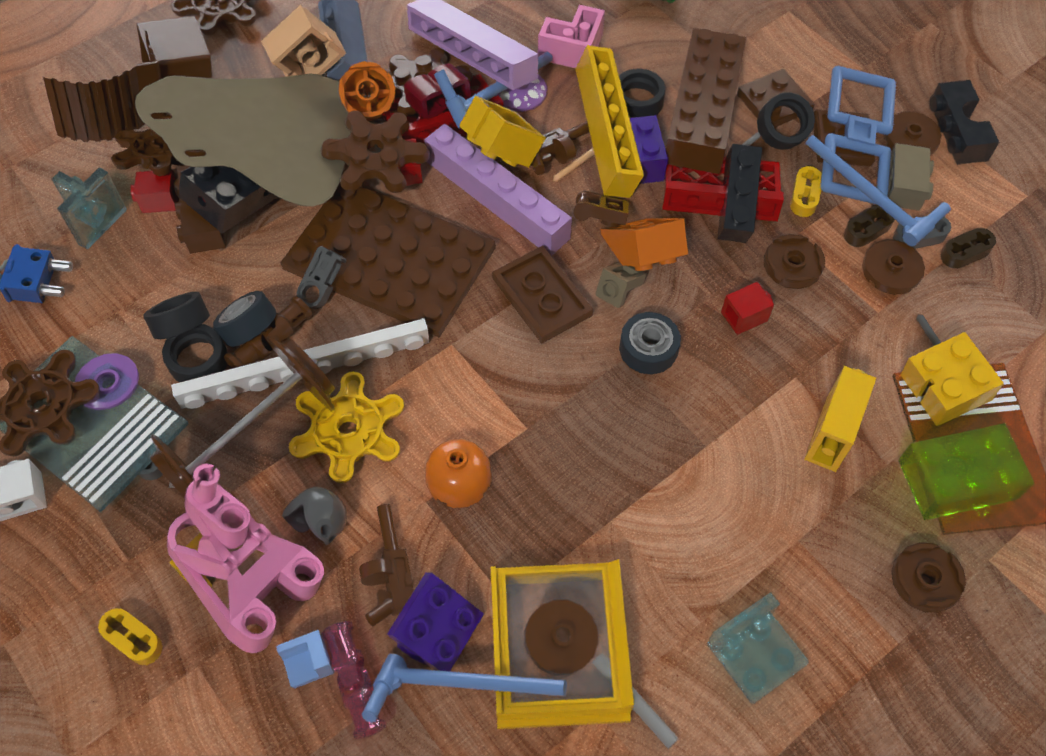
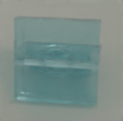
[51,167,127,250]

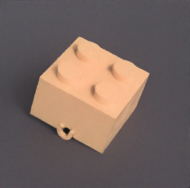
[261,4,346,77]

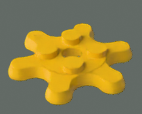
[289,371,404,483]

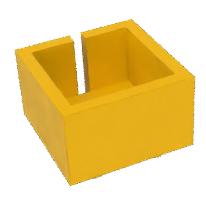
[459,95,546,168]
[901,332,1004,426]

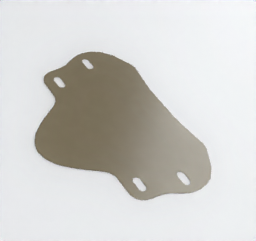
[135,74,382,207]

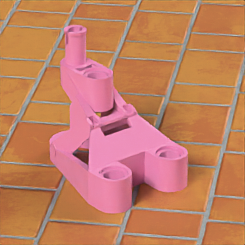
[167,464,324,653]

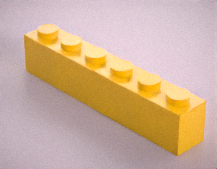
[575,45,644,198]

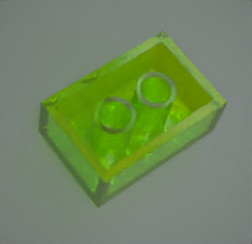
[898,423,1035,520]

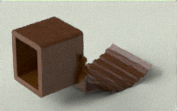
[43,16,213,142]

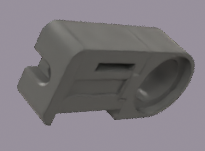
[297,246,346,309]

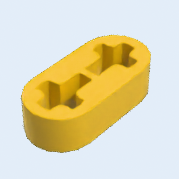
[790,166,822,217]
[98,608,163,665]

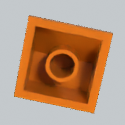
[600,218,688,271]

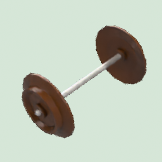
[150,336,335,497]

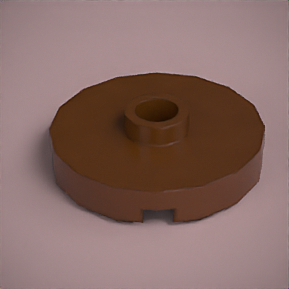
[883,112,942,156]
[764,234,825,289]
[862,240,925,295]
[891,542,966,613]
[524,599,599,676]

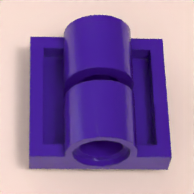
[386,573,484,671]

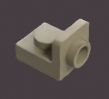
[596,262,647,308]

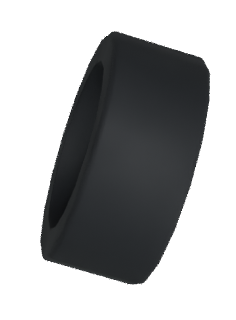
[619,68,666,118]
[757,92,815,150]
[143,292,210,340]
[162,324,227,382]

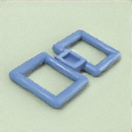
[820,66,896,205]

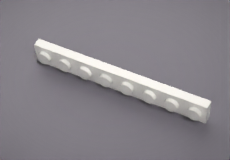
[171,318,429,409]

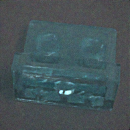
[707,592,809,704]

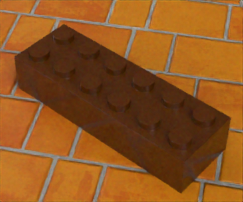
[666,28,746,174]

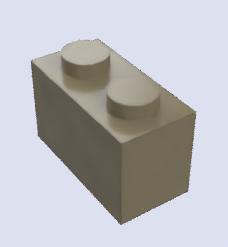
[888,143,934,211]

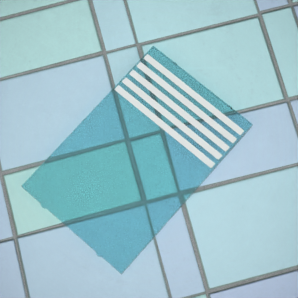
[0,336,189,513]

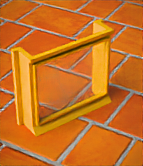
[491,559,634,729]

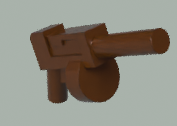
[531,121,589,175]
[359,504,415,626]

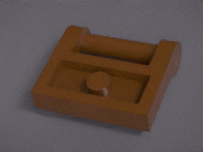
[573,191,629,227]

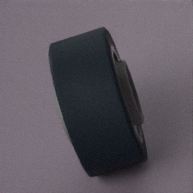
[213,291,277,347]
[619,312,681,375]

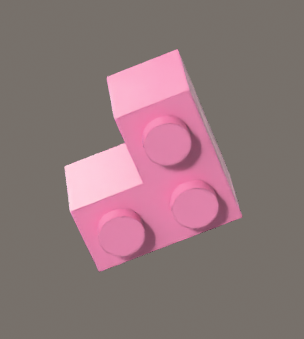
[538,5,605,68]

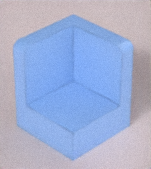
[276,630,334,688]

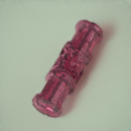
[321,621,386,739]

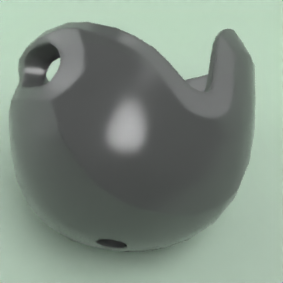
[282,487,347,545]

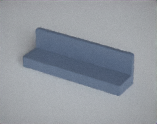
[318,0,367,81]

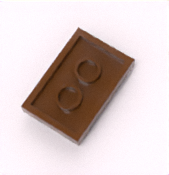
[492,246,593,344]

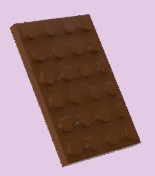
[280,183,496,338]

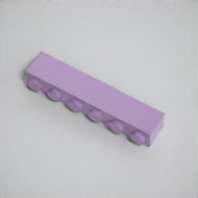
[407,0,538,90]
[424,124,572,256]

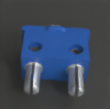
[0,244,73,303]

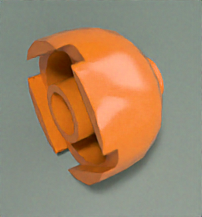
[338,61,395,121]
[425,439,491,508]

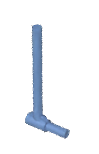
[434,52,552,128]
[805,135,951,246]
[362,654,567,722]

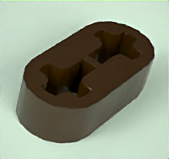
[843,205,895,247]
[940,228,996,269]

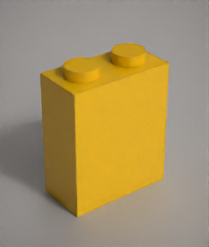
[804,366,876,472]

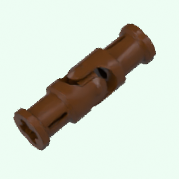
[224,296,313,369]

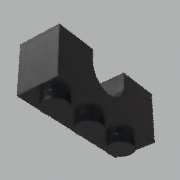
[929,80,999,165]
[717,144,762,243]

